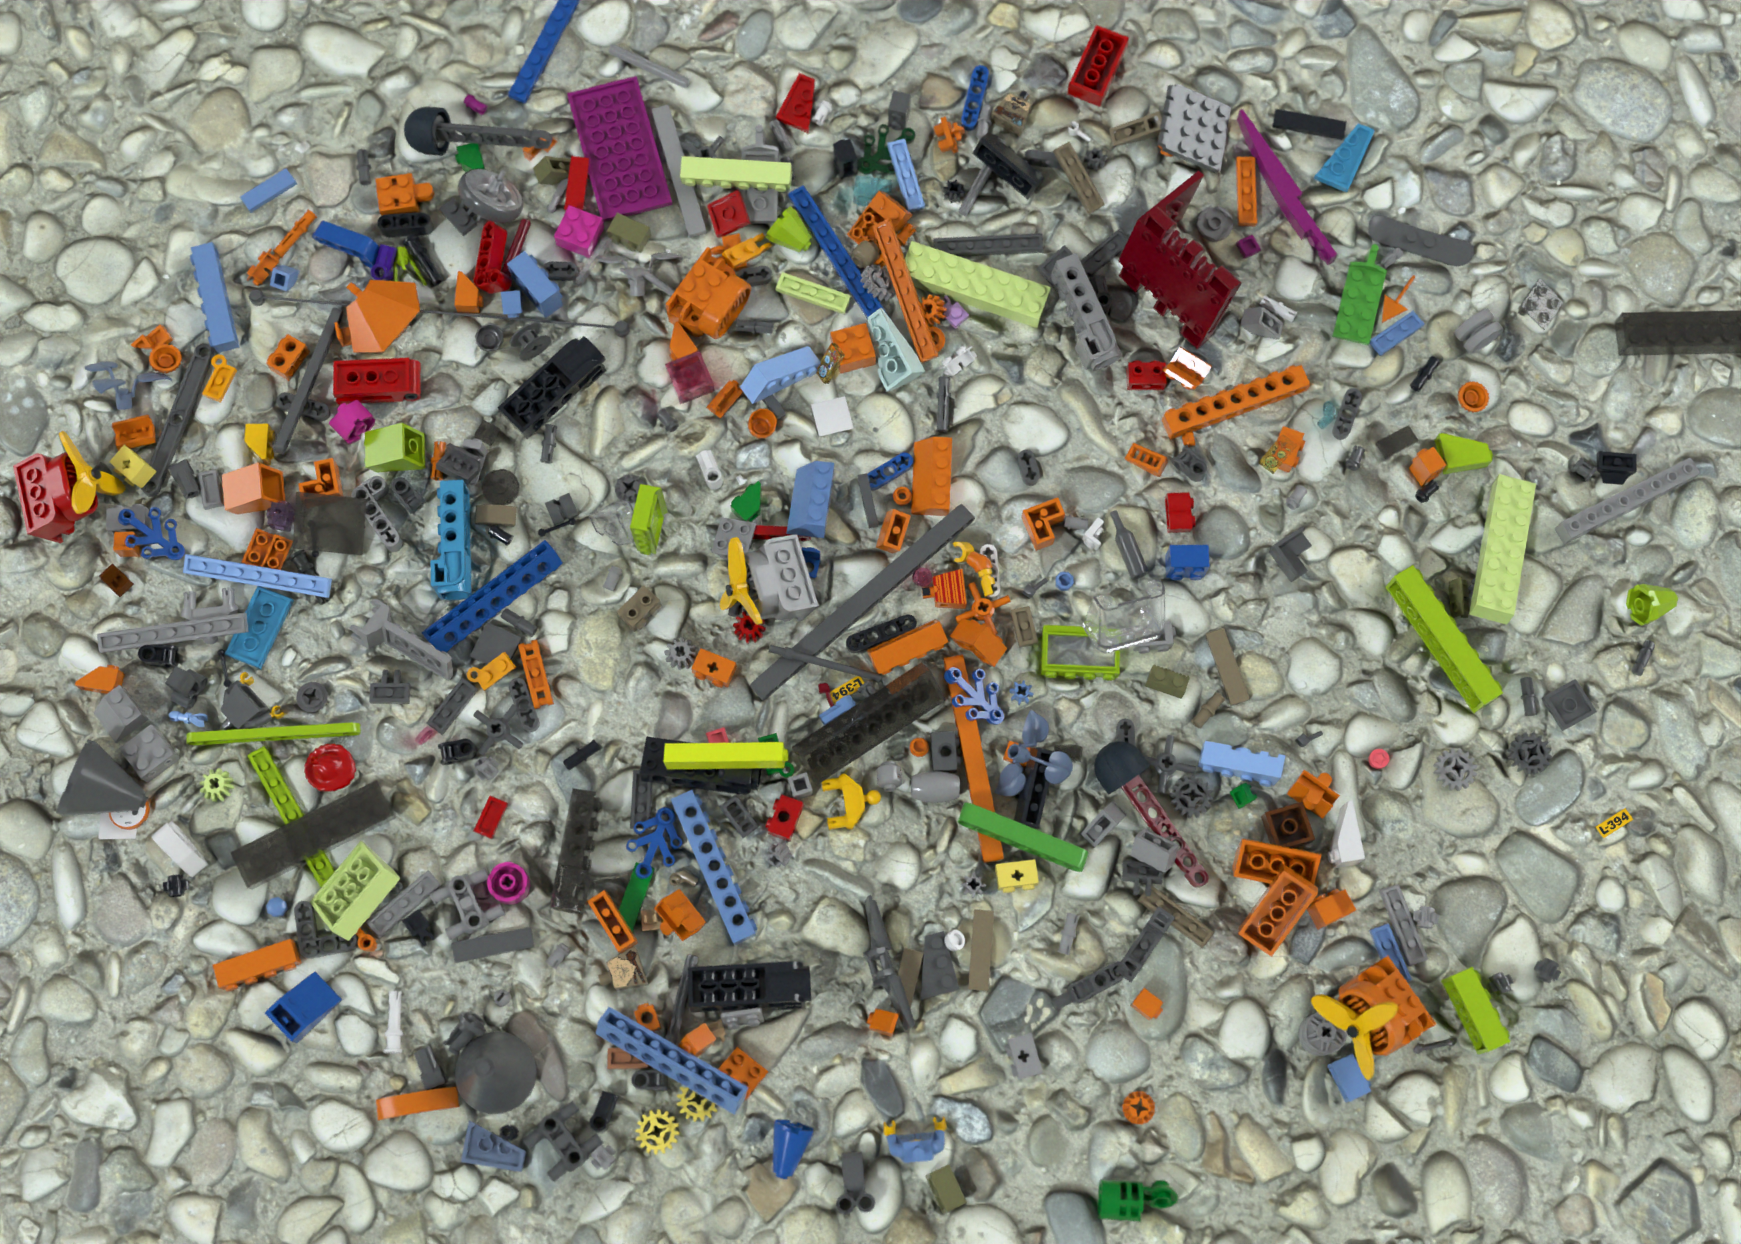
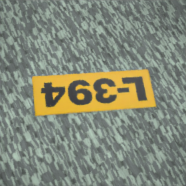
[830,676,864,704]
[1596,808,1633,838]

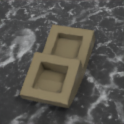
[475,505,517,527]

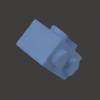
[1327,1054,1371,1103]

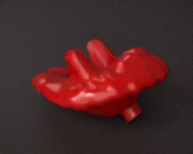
[304,743,356,792]

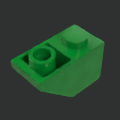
[730,481,762,522]

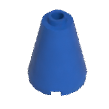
[773,1119,814,1179]

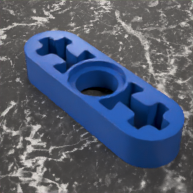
[867,453,913,491]

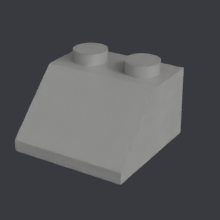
[94,685,149,743]

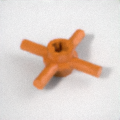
[955,582,1011,635]

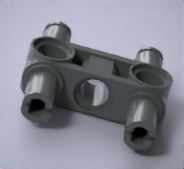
[523,1101,603,1182]

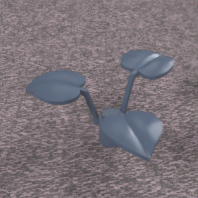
[85,361,172,410]
[995,710,1073,796]

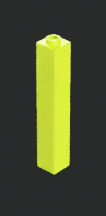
[664,742,789,769]

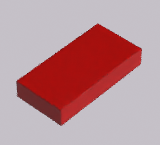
[473,796,508,840]

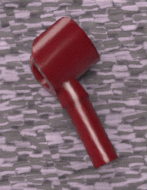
[818,683,834,708]

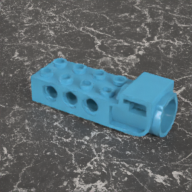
[430,480,472,600]

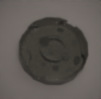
[481,469,520,506]

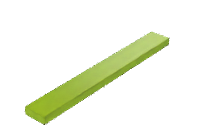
[247,745,335,888]

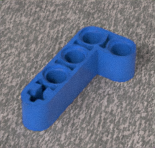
[312,221,380,268]

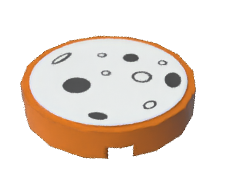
[109,800,150,830]

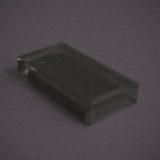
[1376,425,1419,459]

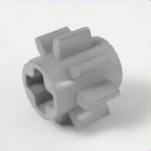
[474,756,499,780]
[766,842,792,867]
[961,873,986,898]
[1413,906,1439,929]
[591,1144,616,1170]

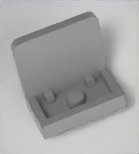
[721,1008,764,1029]

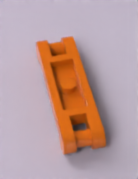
[518,639,554,709]

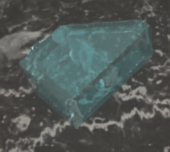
[853,176,892,206]

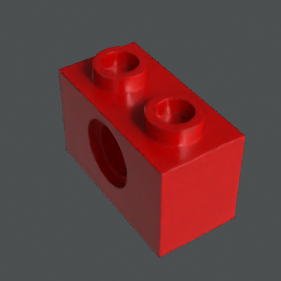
[766,794,804,842]

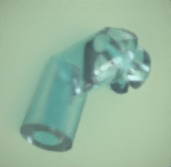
[1317,401,1336,429]

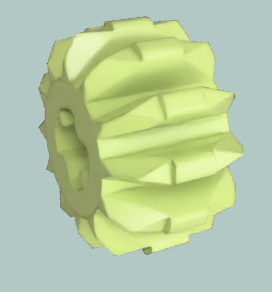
[199,768,234,802]

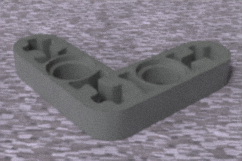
[294,901,359,959]

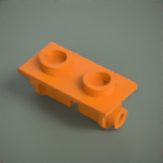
[247,248,280,286]
[706,380,743,419]

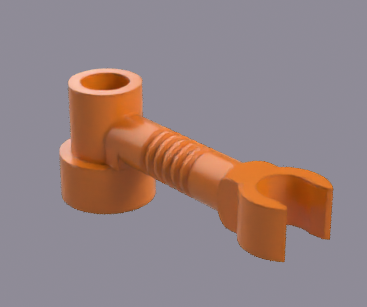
[356,928,377,952]

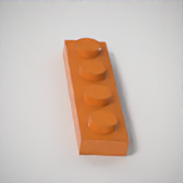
[1236,157,1257,226]

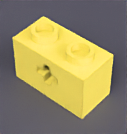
[109,445,157,488]
[995,859,1039,893]

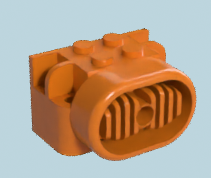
[665,246,751,339]

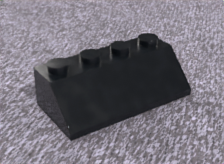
[972,132,1045,200]

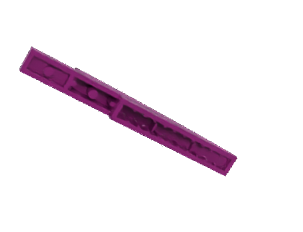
[1237,109,1337,265]

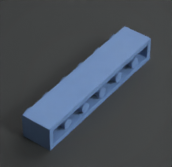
[190,242,240,353]

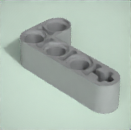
[352,476,403,552]

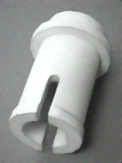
[812,101,832,125]

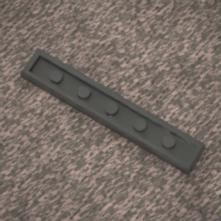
[933,233,1044,257]

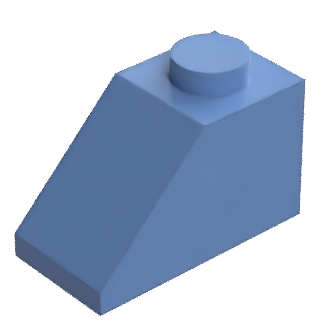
[501,290,523,318]

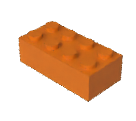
[1238,865,1318,957]

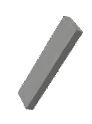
[366,870,442,938]
[1379,884,1429,966]

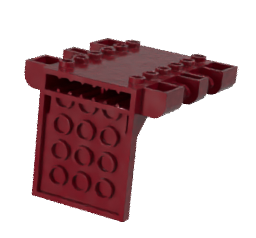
[1118,171,1242,350]

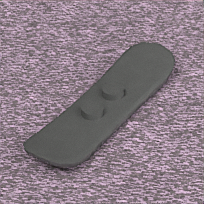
[1368,214,1474,267]

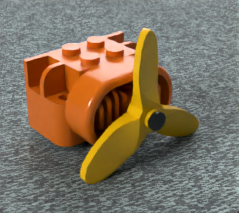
[1311,956,1436,1080]

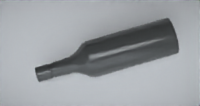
[1110,510,1149,580]

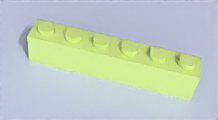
[680,156,792,192]

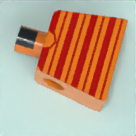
[922,569,967,609]

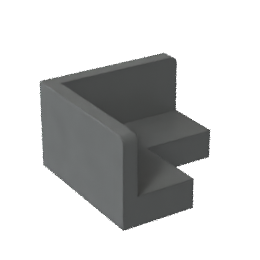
[1269,526,1312,582]

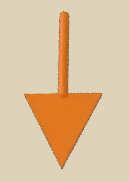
[1382,275,1415,323]

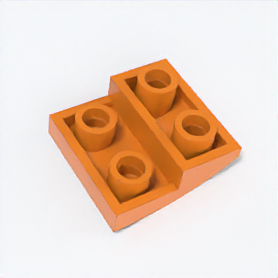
[241,528,293,570]

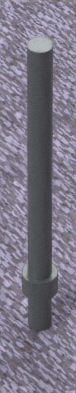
[768,645,881,682]

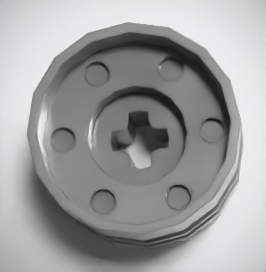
[1298,1012,1347,1056]

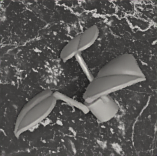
[596,252,683,296]

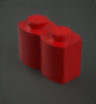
[1165,492,1195,533]

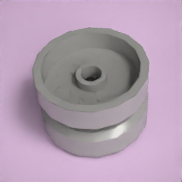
[1454,308,1504,354]

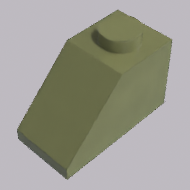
[533,156,571,185]

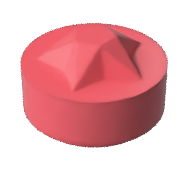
[1368,749,1389,769]

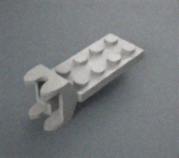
[350,599,453,681]

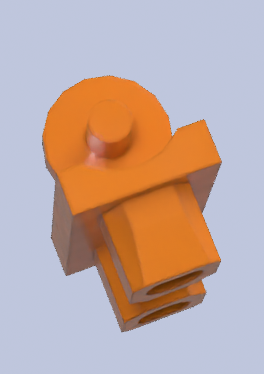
[934,116,965,153]

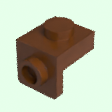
[99,564,134,597]

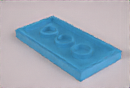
[225,586,294,669]

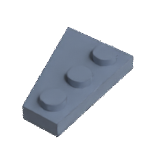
[461,1121,526,1172]

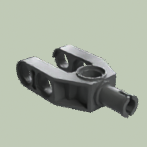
[1051,961,1128,1011]

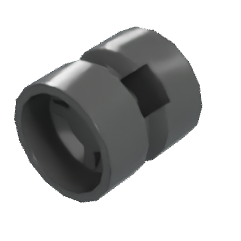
[545,493,579,525]

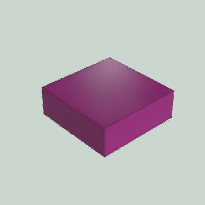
[1236,234,1261,259]

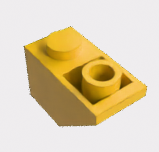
[244,424,275,465]

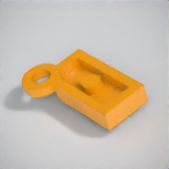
[202,354,237,403]
[467,652,517,691]

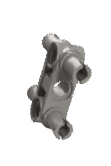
[430,868,505,940]

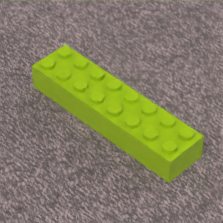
[1385,565,1503,713]

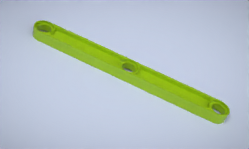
[186,722,361,745]

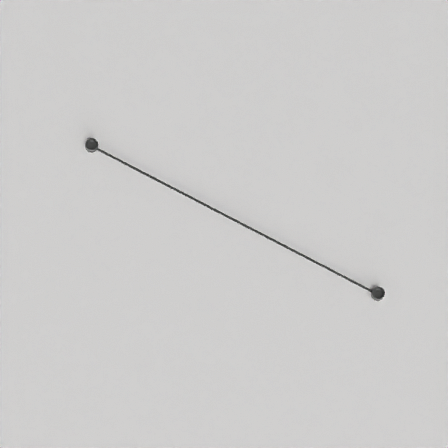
[249,290,630,337]

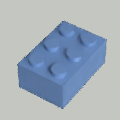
[507,251,563,318]

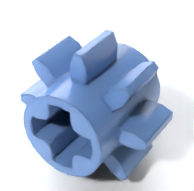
[1009,680,1034,706]

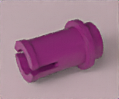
[463,94,488,116]

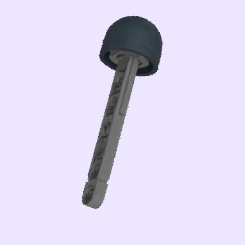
[404,107,553,156]

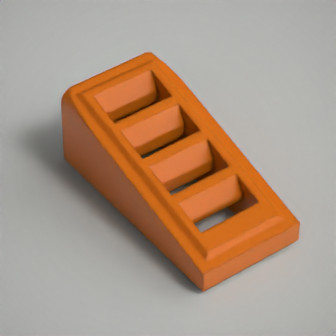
[1125,443,1168,477]

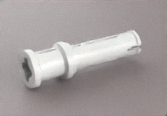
[384,991,403,1054]

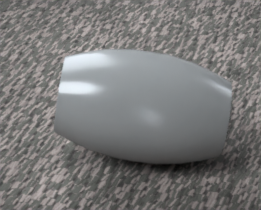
[911,771,960,803]

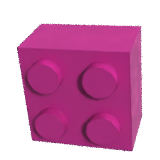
[554,205,605,258]

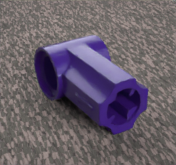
[371,244,397,281]

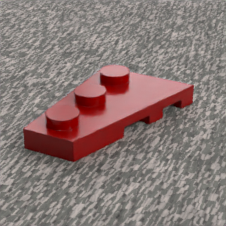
[776,73,815,133]

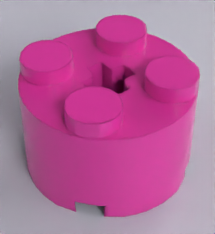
[329,400,375,444]
[487,862,531,905]

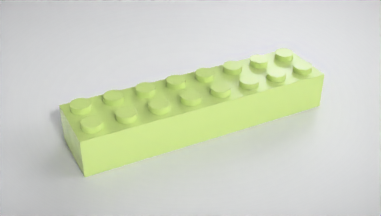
[905,241,1051,328]
[1469,474,1536,625]

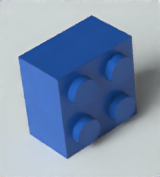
[1165,545,1210,580]

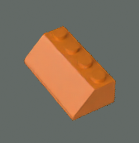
[911,437,952,516]
[1232,838,1322,884]

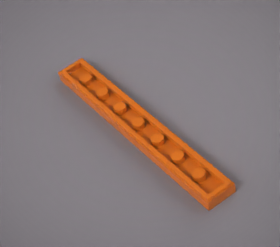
[872,219,939,364]

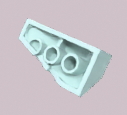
[868,308,925,392]

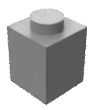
[788,772,813,800]

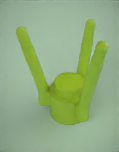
[393,247,427,286]

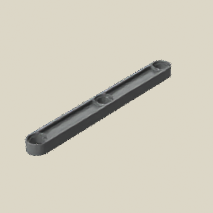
[273,307,343,455]
[141,343,214,497]

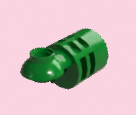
[1098,1180,1178,1222]

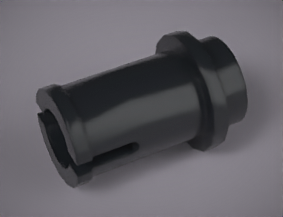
[1415,480,1439,503]
[488,524,514,546]

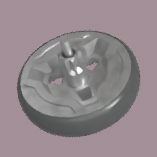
[458,169,524,223]

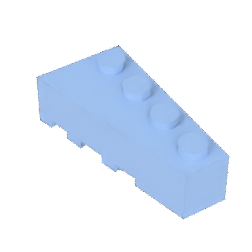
[740,346,821,404]
[1198,741,1286,787]

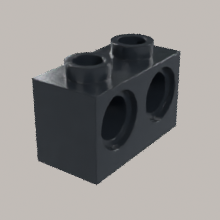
[833,139,857,179]

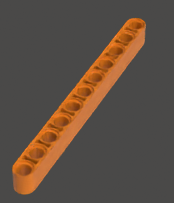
[943,654,1004,863]

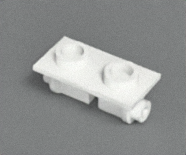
[938,345,977,377]

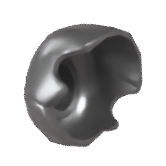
[475,323,504,352]

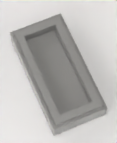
[198,469,224,510]

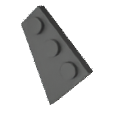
[921,931,960,1000]

